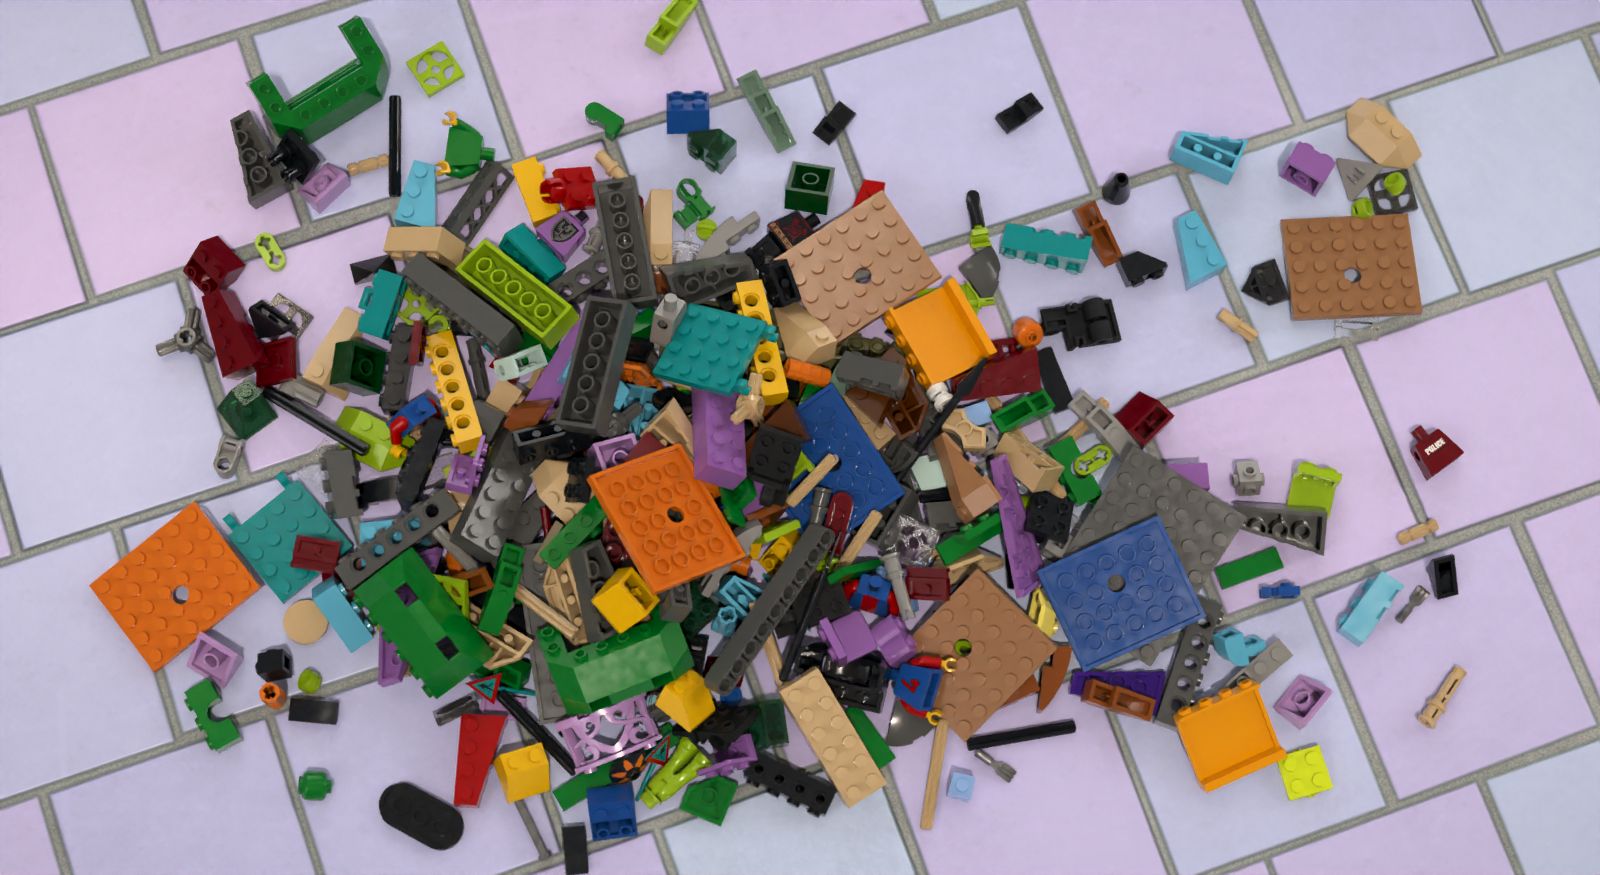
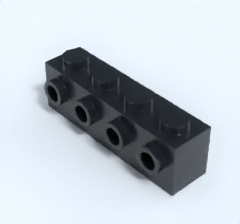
[379,324,414,416]
[512,421,605,465]
[744,751,837,818]

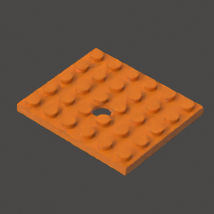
[587,443,746,596]
[89,501,262,673]

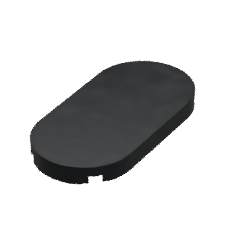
[379,783,464,851]

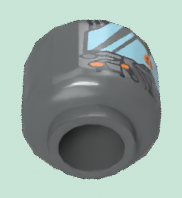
[645,687,671,723]

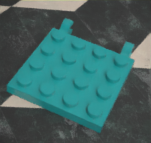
[652,303,780,397]
[223,472,354,604]

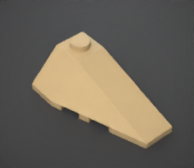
[302,307,363,401]

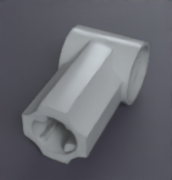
[278,374,325,408]

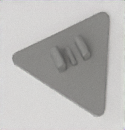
[1336,158,1383,202]

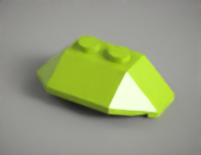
[334,406,415,472]

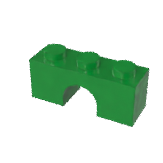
[1044,436,1103,507]
[184,679,243,754]

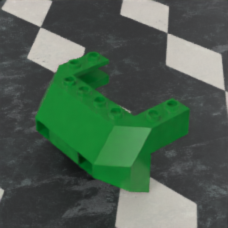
[245,15,389,145]
[352,547,495,699]
[536,594,695,715]

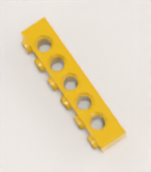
[732,279,789,406]
[424,329,483,454]

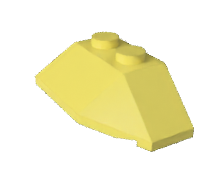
[1027,587,1059,639]

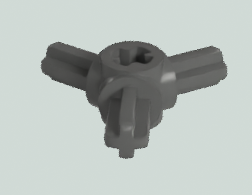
[156,308,216,363]
[605,402,643,439]

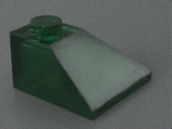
[217,377,279,441]

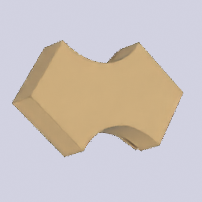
[942,408,986,452]

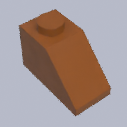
[504,399,554,432]

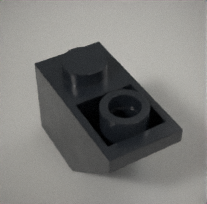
[1116,251,1168,288]

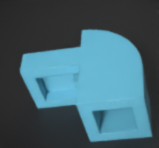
[1212,627,1267,666]

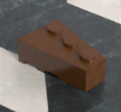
[846,347,911,429]
[745,399,813,468]

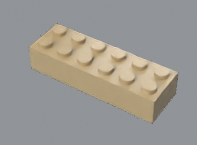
[775,666,887,808]

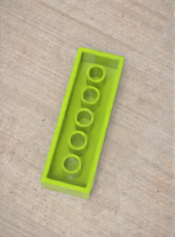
[455,238,581,350]

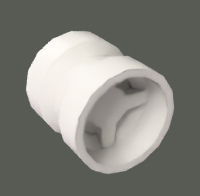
[926,382,953,413]

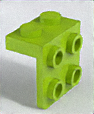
[1286,462,1342,519]

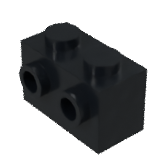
[757,259,802,308]

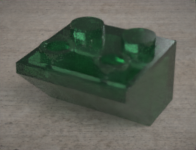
[687,129,737,175]
[679,580,720,641]
[742,698,789,751]

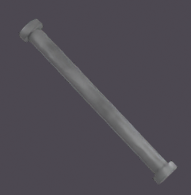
[493,763,552,861]

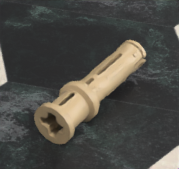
[1417,666,1467,729]

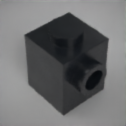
[255,649,292,683]

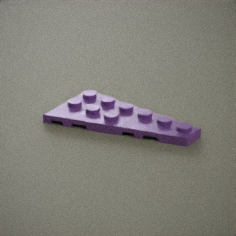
[990,453,1045,599]
[378,547,442,687]

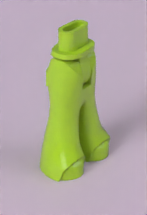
[639,737,713,810]

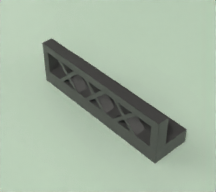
[442,161,515,246]

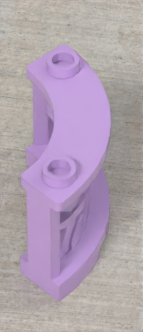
[554,692,663,775]

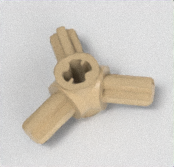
[730,372,765,427]

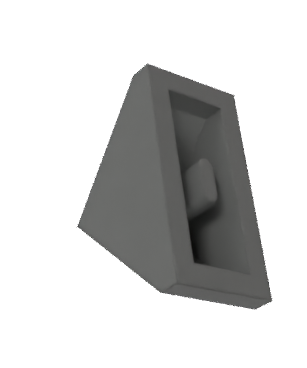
[473,400,507,444]

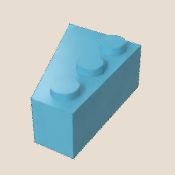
[394,160,437,227]
[359,518,432,568]

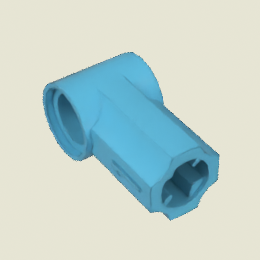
[711,605,740,639]

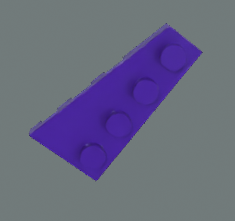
[1069,671,1166,716]

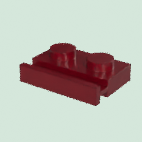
[290,535,342,575]
[906,566,950,601]

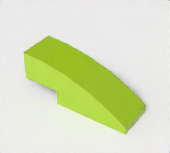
[645,0,699,56]

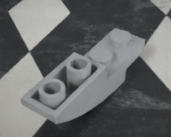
[696,211,760,260]
[1067,390,1141,462]
[698,518,763,598]
[1211,638,1293,697]

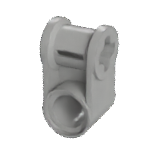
[213,434,246,479]

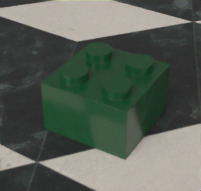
[784,161,835,215]
[329,340,386,397]

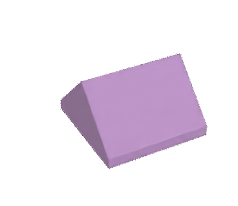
[297,162,351,214]
[186,632,244,689]
[1273,674,1333,730]

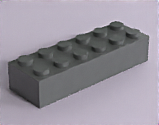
[592,176,658,310]
[401,252,524,359]
[555,296,638,437]
[449,428,542,564]

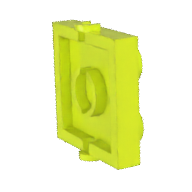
[1277,745,1333,801]

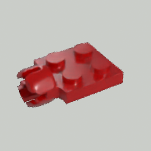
[539,166,596,211]

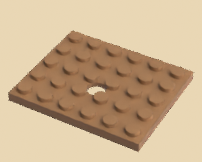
[773,190,942,346]
[1280,214,1423,321]
[886,568,1059,742]

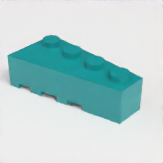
[999,223,1093,274]

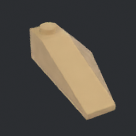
[642,189,673,271]
[772,302,837,365]

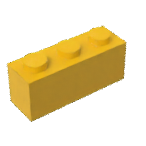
[511,156,561,229]

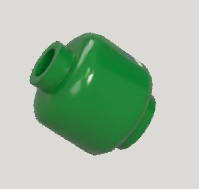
[298,771,332,801]

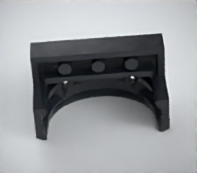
[395,417,473,518]
[793,642,892,714]

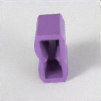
[870,614,918,668]

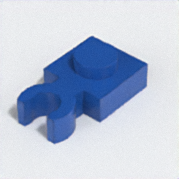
[1259,583,1300,599]

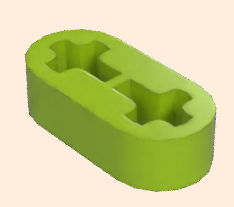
[255,233,287,272]
[1073,445,1112,478]

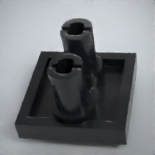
[266,128,320,185]
[564,457,596,504]
[1024,492,1074,544]

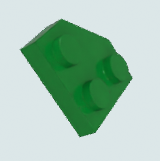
[679,776,738,827]

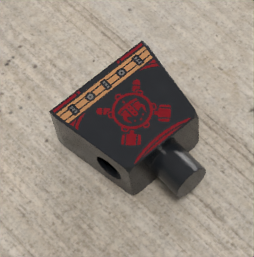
[767,211,821,253]

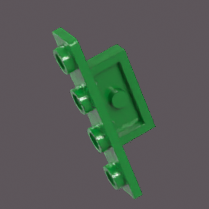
[718,465,757,528]
[539,496,607,570]
[935,507,1003,565]

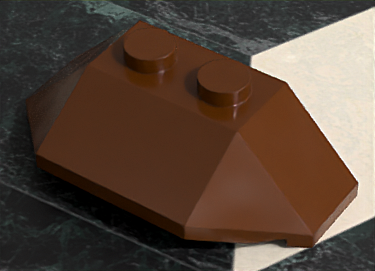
[875,356,929,442]

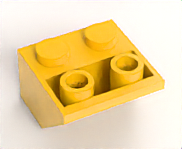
[758,529,801,578]
[590,567,660,634]

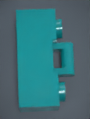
[498,223,566,285]
[358,269,407,341]

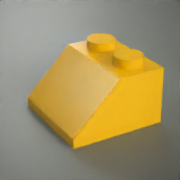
[655,669,715,733]
[493,742,550,804]

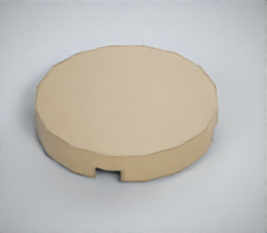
[283,600,329,645]

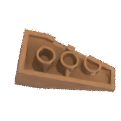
[933,432,1002,524]

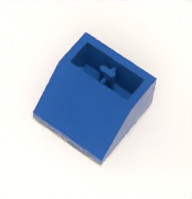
[666,91,710,134]
[586,783,638,841]

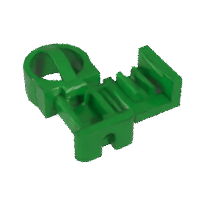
[673,178,715,231]

